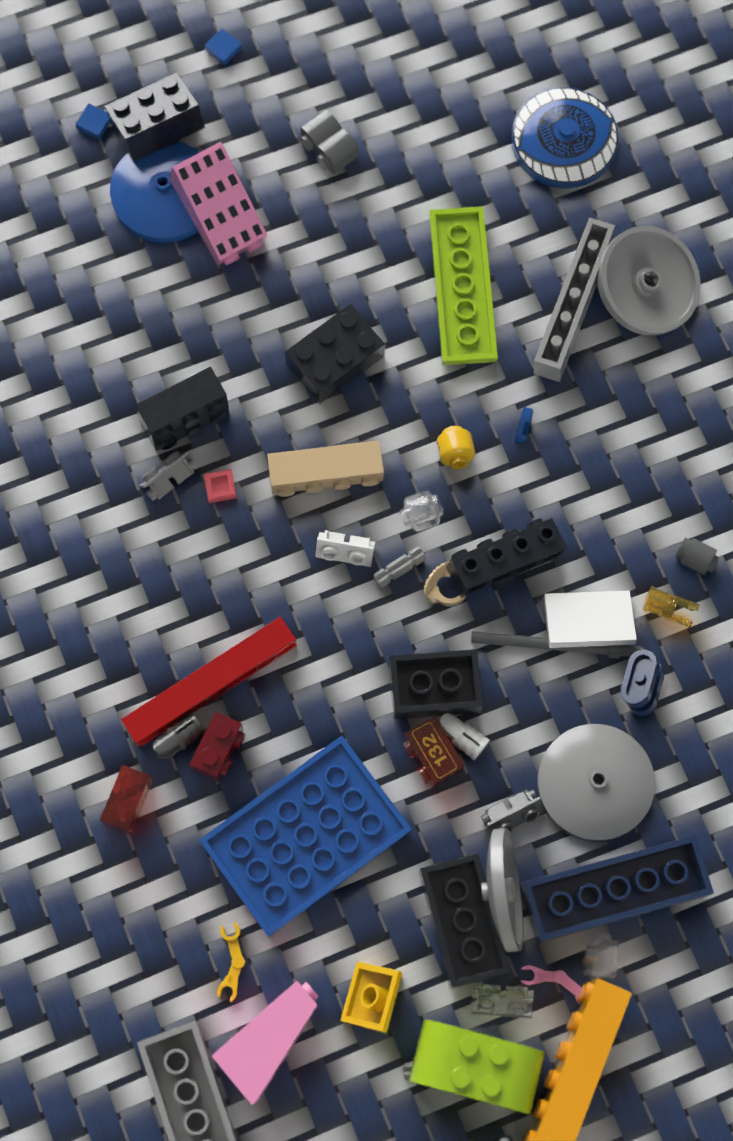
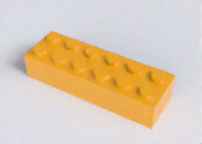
[522,978,632,1141]

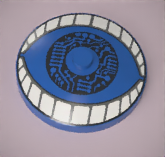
[511,87,619,189]

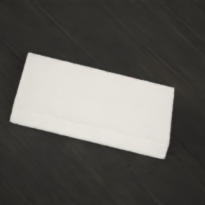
[544,591,637,648]

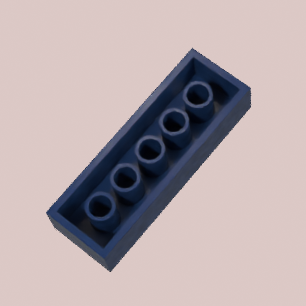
[520,835,714,944]

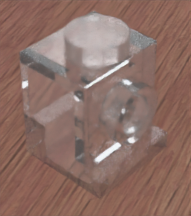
[582,933,619,979]

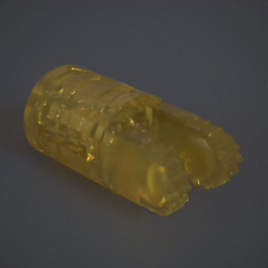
[642,586,700,628]

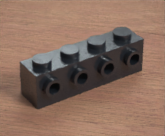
[446,518,567,597]

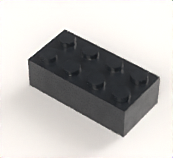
[419,853,511,989]

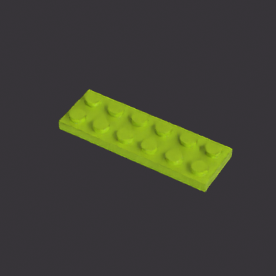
[429,207,498,365]

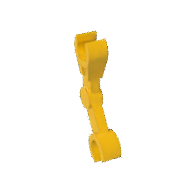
[217,922,245,1002]

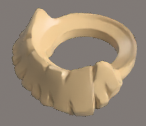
[424,562,466,606]

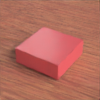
[204,469,236,503]

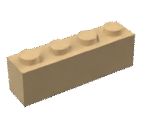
[267,440,384,497]

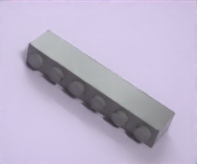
[534,218,615,382]

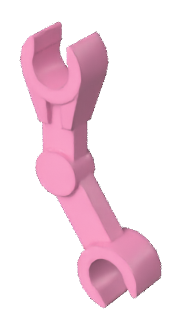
[521,965,582,1006]

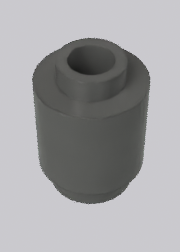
[675,537,720,575]

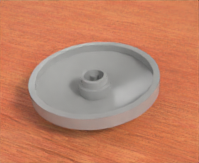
[597,226,701,336]
[537,724,655,842]
[482,828,523,952]

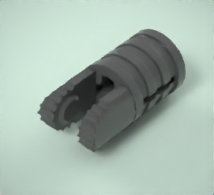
[152,712,206,760]

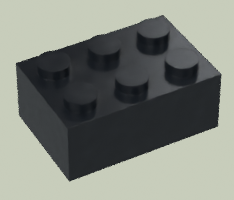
[105,73,205,162]
[285,303,385,404]
[135,366,230,451]
[389,649,483,719]

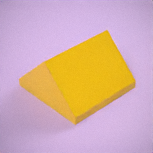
[340,962,403,1034]

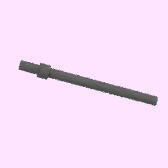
[471,631,644,659]

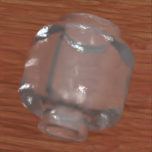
[400,491,444,532]

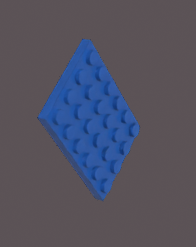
[199,736,412,938]

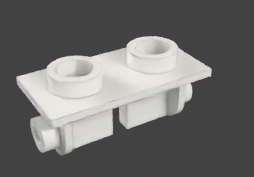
[315,530,375,567]

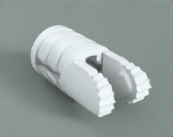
[438,714,490,761]

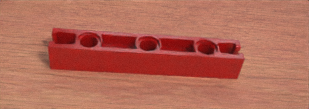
[121,616,297,748]

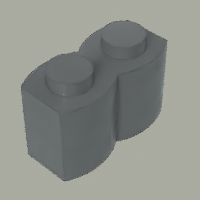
[300,110,359,174]

